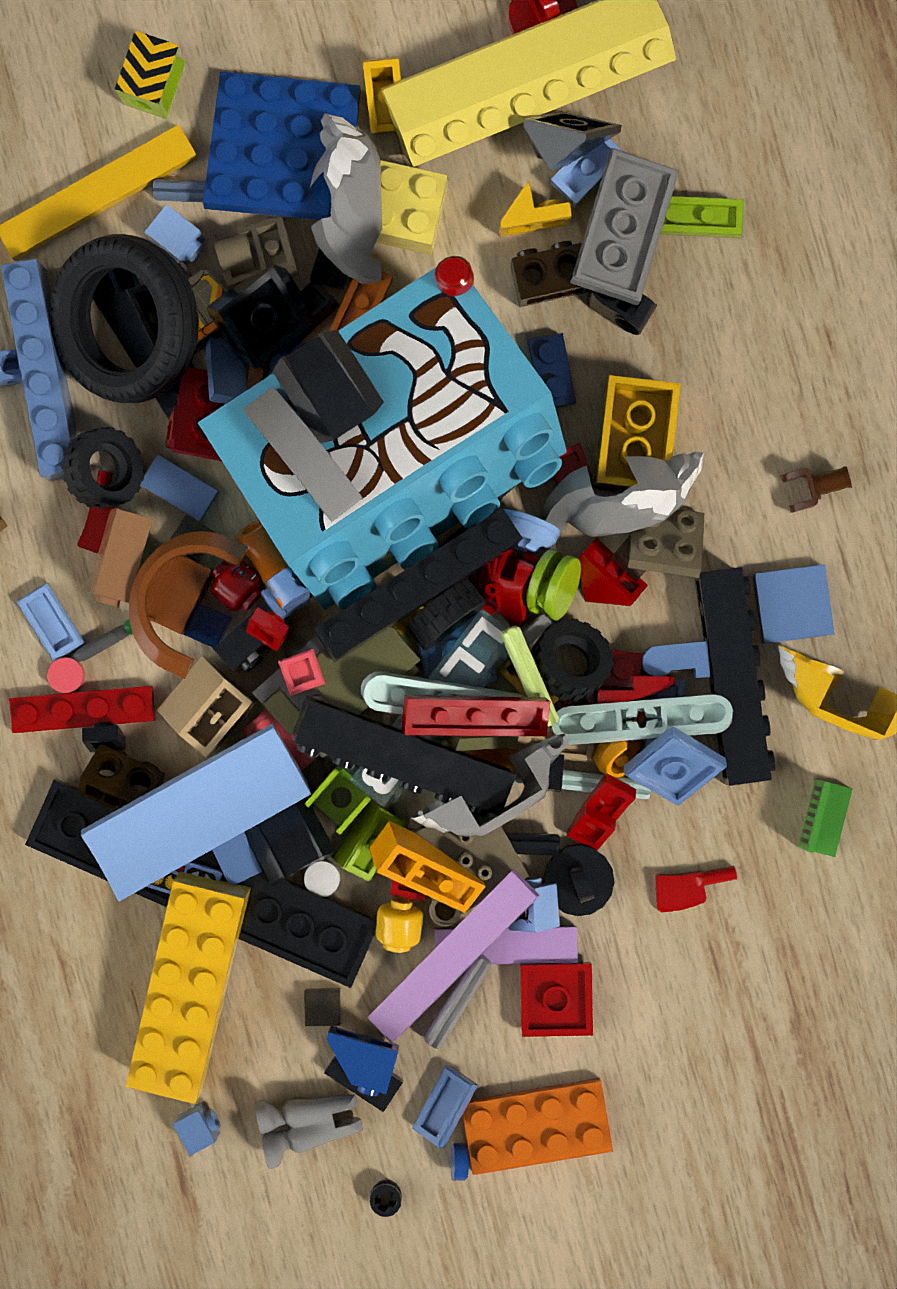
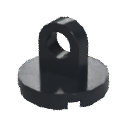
[543,844,615,916]

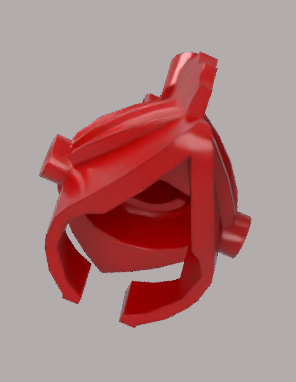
[467,548,540,628]

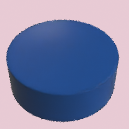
[450,1143,469,1181]

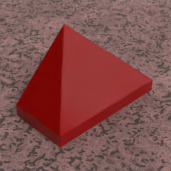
[578,537,648,606]

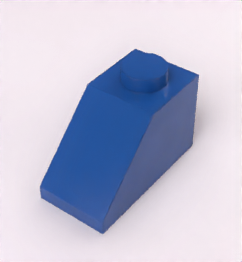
[326,1025,399,1096]

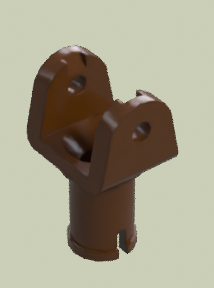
[780,466,852,513]

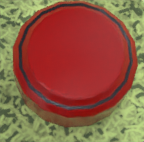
[434,256,474,296]

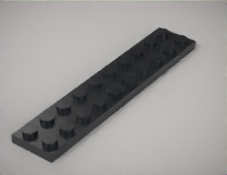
[25,779,376,988]

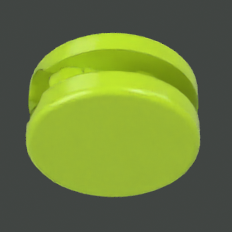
[526,549,581,620]

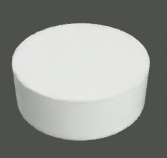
[304,860,340,897]

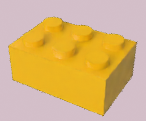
[593,375,681,491]

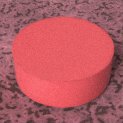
[47,658,85,693]

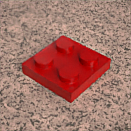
[520,962,593,1037]

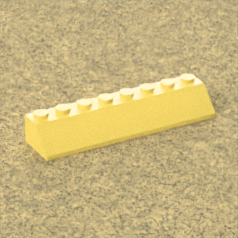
[381,0,677,167]

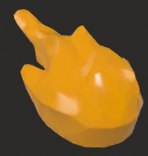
[593,712,646,778]

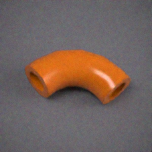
[236,520,289,588]

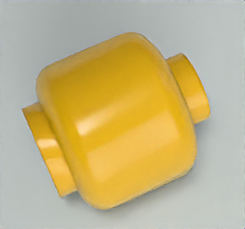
[375,896,423,953]

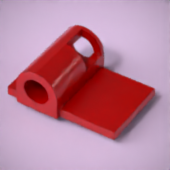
[165,367,225,461]

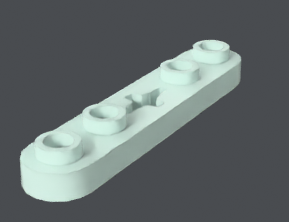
[361,672,527,715]
[551,695,733,745]

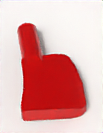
[77,470,118,554]
[655,866,737,913]

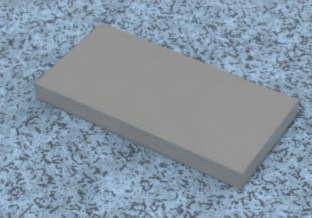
[570,148,679,305]

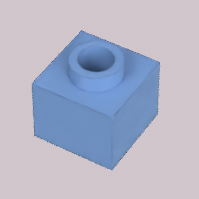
[173,1102,221,1156]

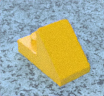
[363,56,401,133]
[499,181,572,237]

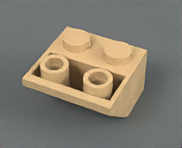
[157,656,257,757]

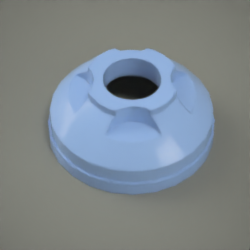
[504,509,561,555]

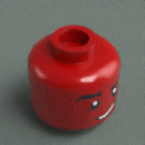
[210,560,263,612]

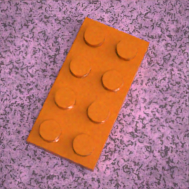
[463,1078,613,1175]

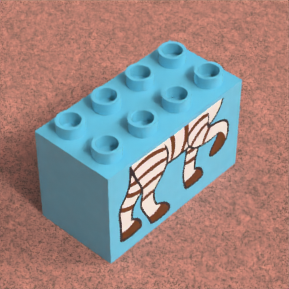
[198,267,567,610]

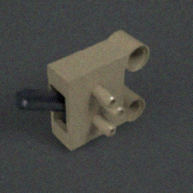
[408,826,560,927]

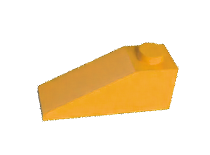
[369,821,486,913]

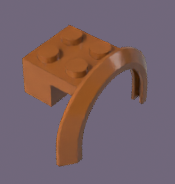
[129,531,248,679]

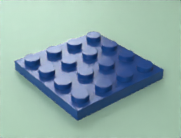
[203,72,361,220]

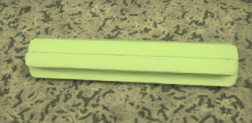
[500,626,559,727]

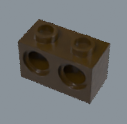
[510,241,589,308]
[78,743,165,811]

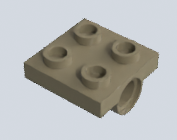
[214,216,299,291]
[627,509,705,578]

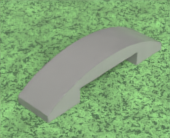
[243,387,362,522]

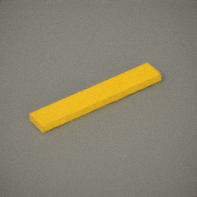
[0,124,198,261]

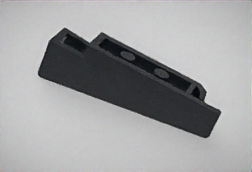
[93,268,194,419]

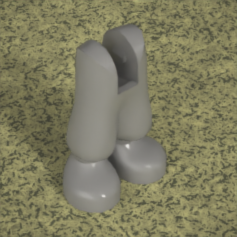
[255,1094,363,1169]

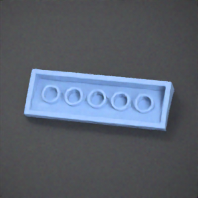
[81,723,311,902]

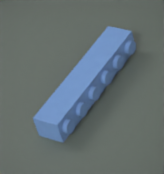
[1,259,78,481]

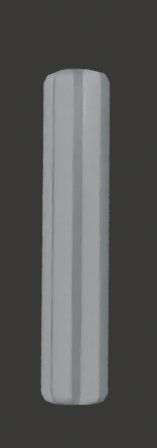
[425,954,491,1049]

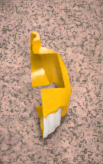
[778,645,897,741]

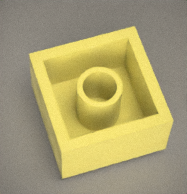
[376,160,448,255]

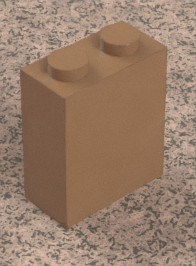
[88,508,152,608]

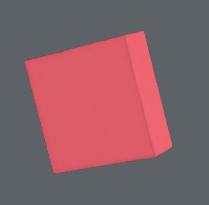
[278,649,326,696]

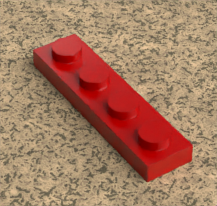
[9,686,156,734]
[401,695,550,737]

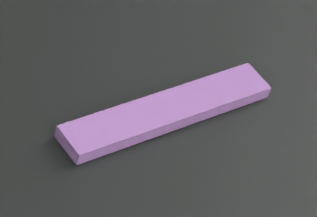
[368,869,540,1044]

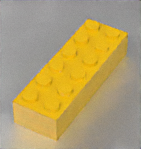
[125,872,251,1104]

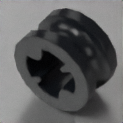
[370,1180,402,1217]

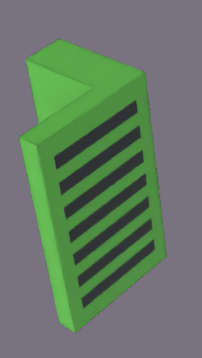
[798,779,853,857]

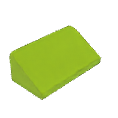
[333,800,406,882]

